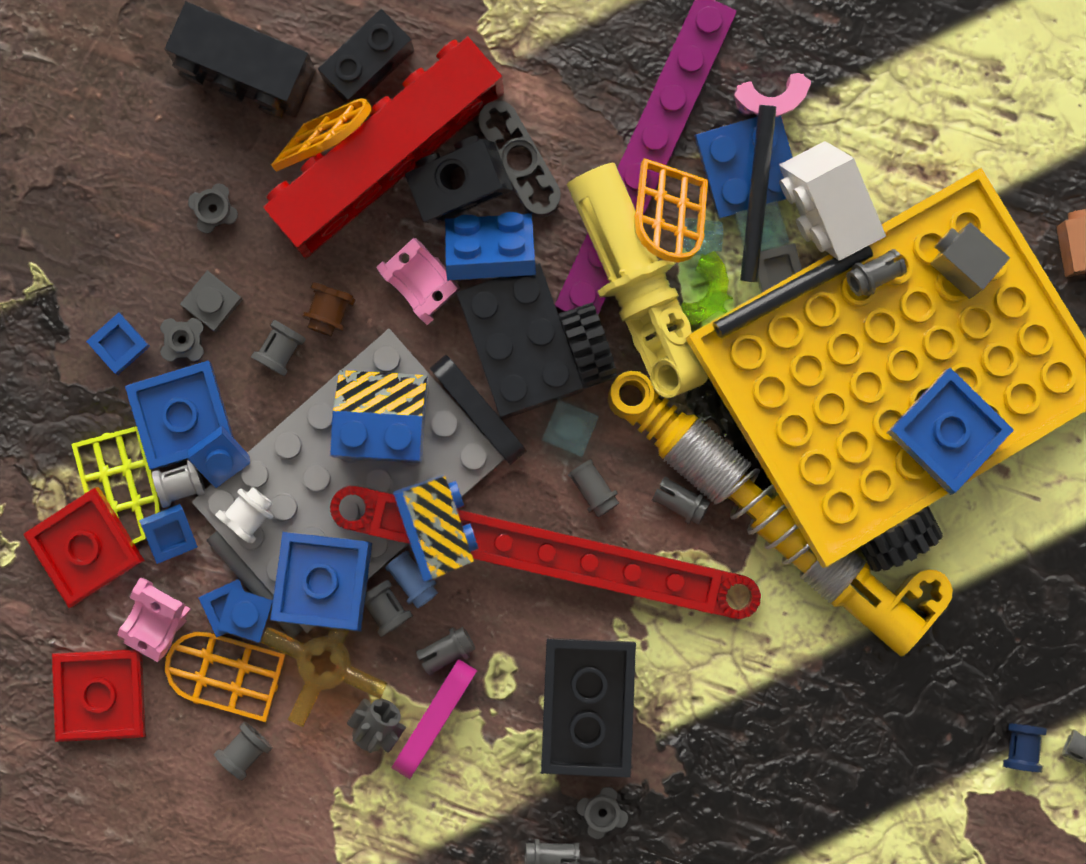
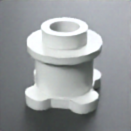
[215,487,274,544]

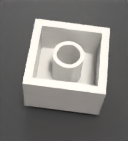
[779,141,886,261]

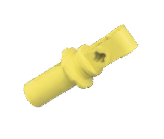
[567,163,708,398]

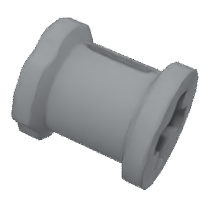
[152,460,205,509]

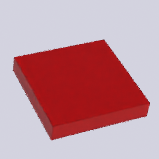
[23,487,145,608]
[52,649,146,742]

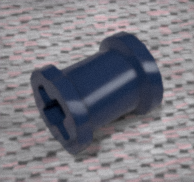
[1002,723,1047,773]

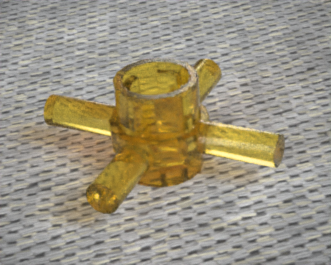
[261,626,388,727]

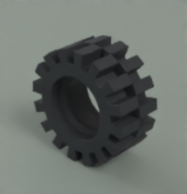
[558,303,618,389]
[860,506,943,572]

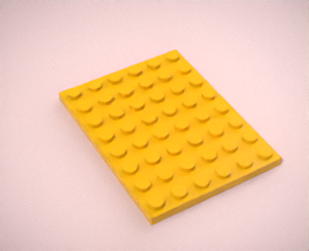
[685,168,1086,568]

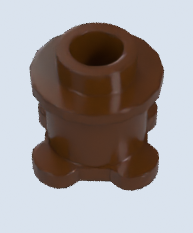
[302,282,356,336]

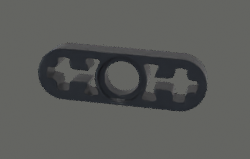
[429,355,527,465]

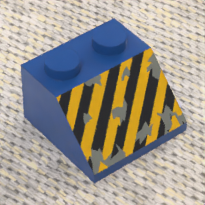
[330,370,428,463]
[393,475,479,582]

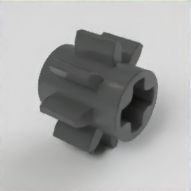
[347,698,406,753]

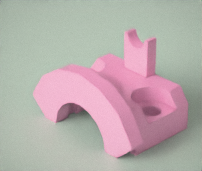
[734,73,811,118]
[376,238,460,325]
[117,578,191,662]

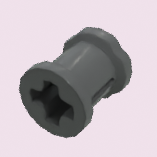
[251,320,306,377]
[364,580,414,638]
[214,722,273,781]

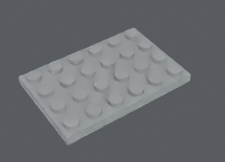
[192,329,505,633]

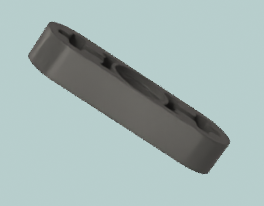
[479,100,561,217]

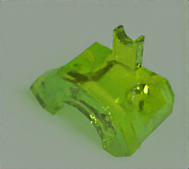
[681,251,733,326]

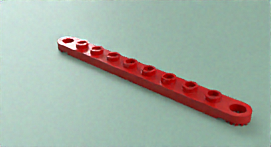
[330,485,761,619]

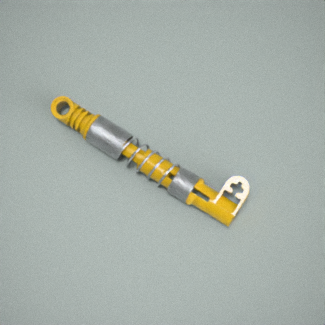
[607,371,953,657]

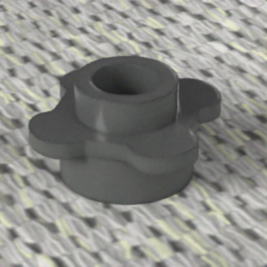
[188,184,238,234]
[160,318,204,362]
[577,787,628,839]

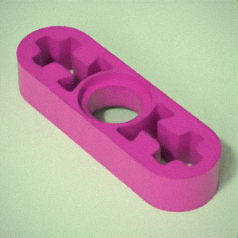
[391,659,477,780]

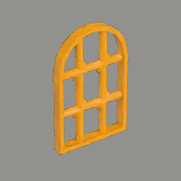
[271,98,371,172]
[634,158,708,263]
[165,631,286,722]

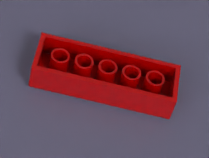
[263,36,504,260]

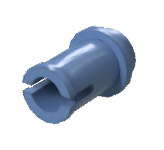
[385,551,438,609]

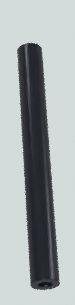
[740,105,777,282]
[713,246,873,338]

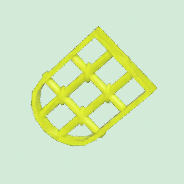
[72,426,161,544]

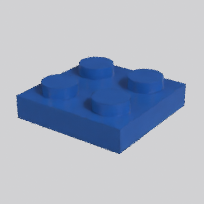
[694,116,793,219]
[445,212,536,280]
[125,360,234,470]
[887,368,1014,495]
[270,532,372,631]

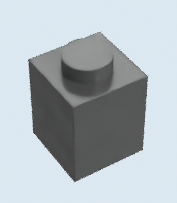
[930,222,1010,299]

